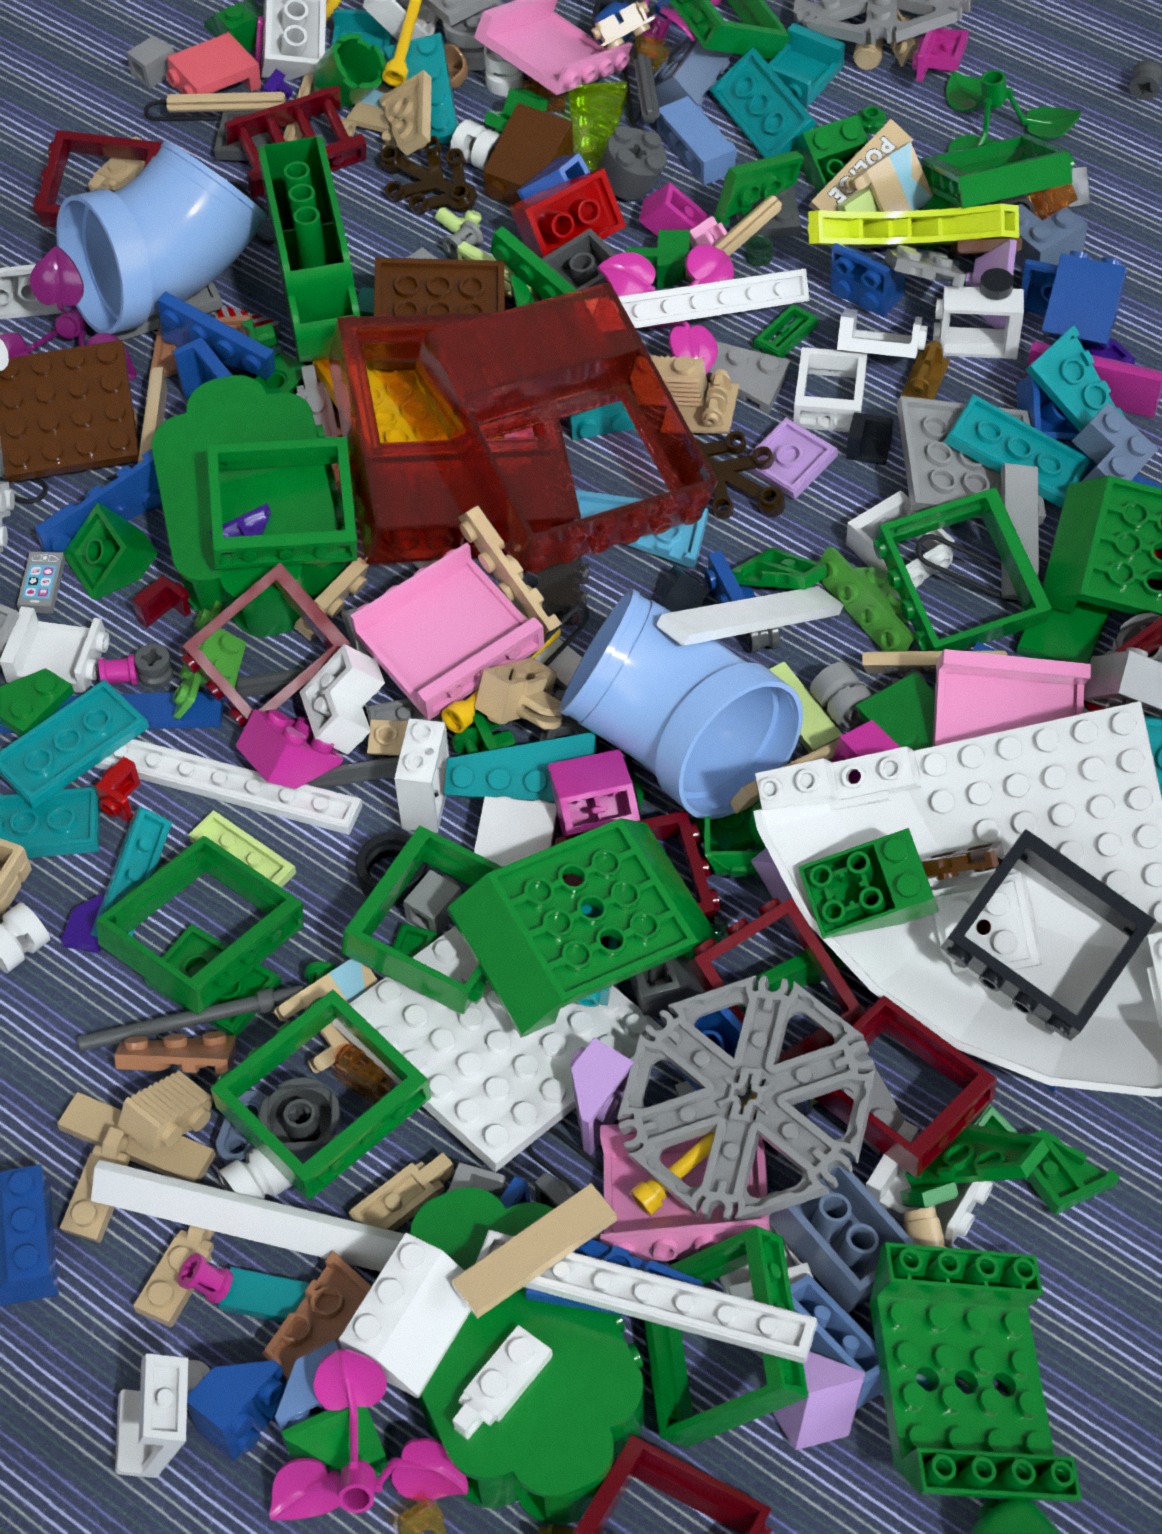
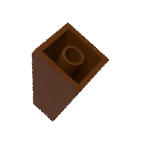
[483,103,574,205]

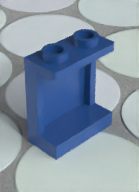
[1042,251,1127,350]
[173,337,232,399]

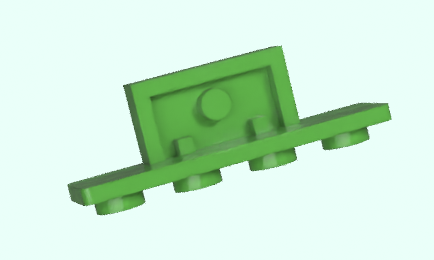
[819,547,914,652]
[172,601,247,720]

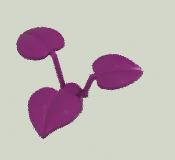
[0,246,137,381]

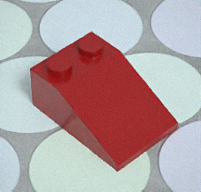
[509,168,626,259]

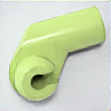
[435,207,482,233]

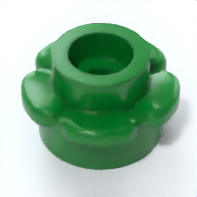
[858,106,886,134]

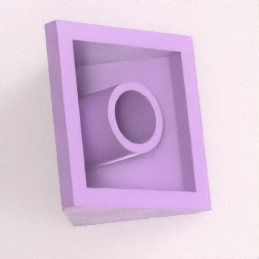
[773,1351,866,1451]

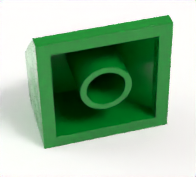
[204,0,263,51]
[63,503,158,600]
[281,1406,388,1478]

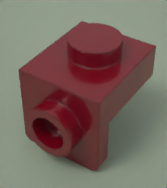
[132,575,191,628]

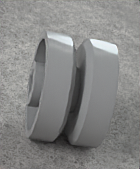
[442,2,503,71]

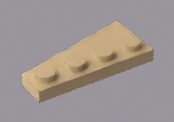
[458,505,562,633]

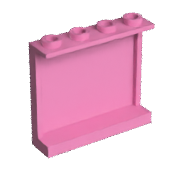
[474,0,633,95]
[350,543,545,720]
[932,649,1091,747]
[600,1113,771,1262]

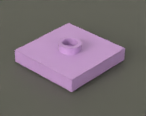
[748,417,838,500]

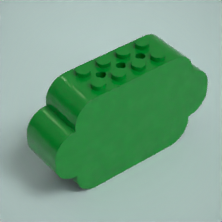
[257,135,365,366]
[151,375,348,637]
[410,1187,644,1525]

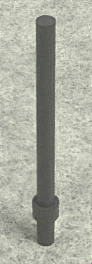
[78,984,305,1051]

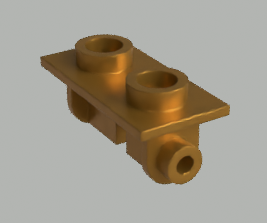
[900,341,951,400]

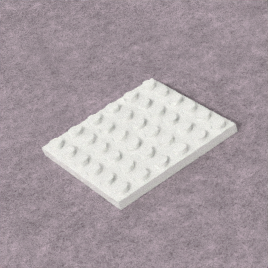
[333,926,664,1172]

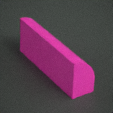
[1026,341,1162,418]

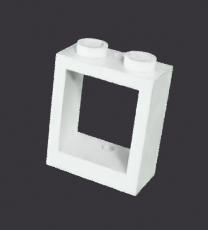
[363,0,439,41]
[933,286,1024,359]
[793,347,867,432]
[846,490,955,588]
[394,718,450,833]

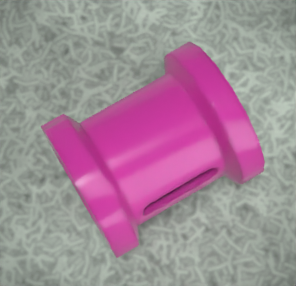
[98,654,139,685]
[177,1253,233,1304]

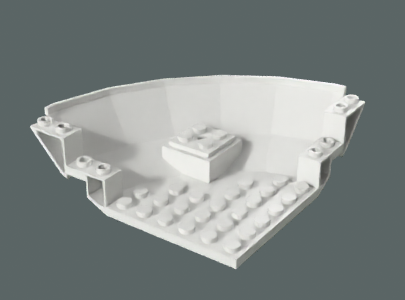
[754,701,1162,1097]

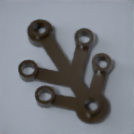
[379,136,477,215]
[673,431,785,519]

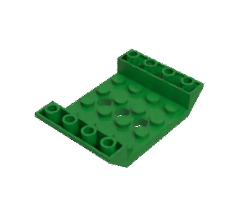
[1042,475,1162,616]
[447,818,721,1038]
[870,1242,1082,1503]

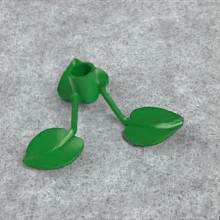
[946,70,1081,152]

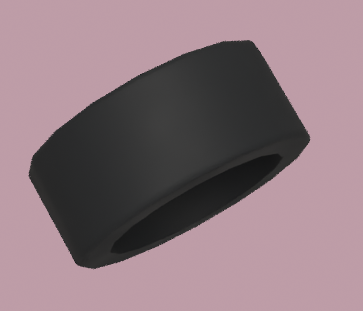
[356,832,428,906]

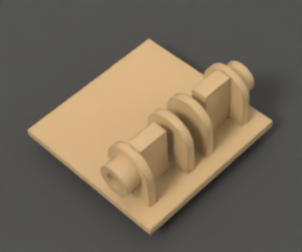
[664,369,740,434]

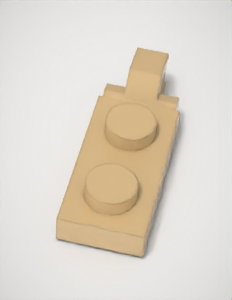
[88,136,146,191]
[294,557,369,641]
[60,1127,131,1243]
[349,1153,455,1231]
[133,1226,215,1328]

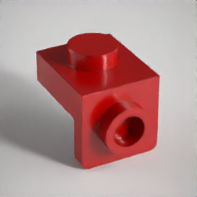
[95,756,141,822]

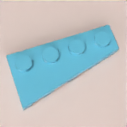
[568,490,708,569]

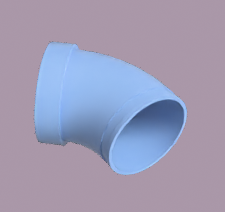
[57,140,268,334]
[559,588,803,819]

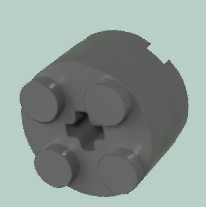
[596,126,667,200]
[259,1078,344,1164]

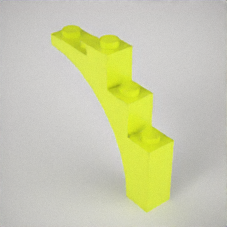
[807,204,1019,250]

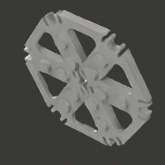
[793,0,973,45]
[617,975,877,1222]

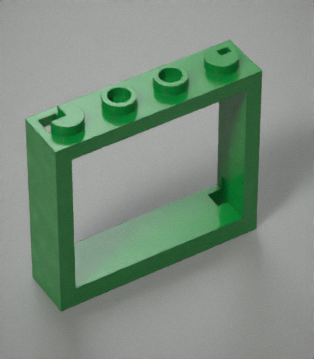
[669,0,792,59]
[921,134,1075,209]
[206,436,357,570]
[873,487,1052,651]
[341,825,502,1015]
[96,836,303,1015]
[210,989,431,1201]
[645,1226,809,1447]

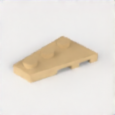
[379,70,432,156]

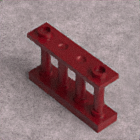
[224,85,366,198]

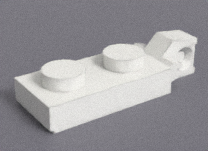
[452,1325,553,1440]

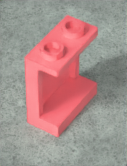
[166,32,261,94]

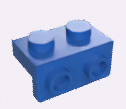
[704,550,756,604]

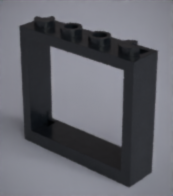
[940,829,1156,1041]

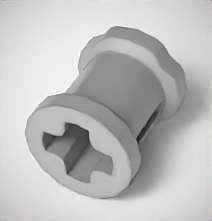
[442,220,484,260]

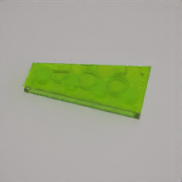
[568,81,628,172]

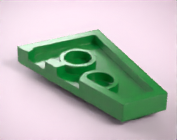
[714,150,804,226]
[904,1124,1049,1186]

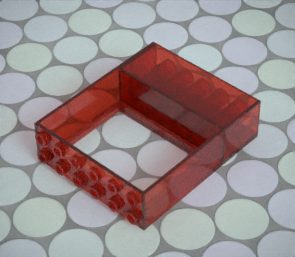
[415,282,718,574]
[328,311,581,564]

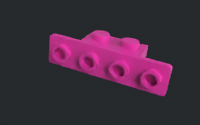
[912,27,969,82]

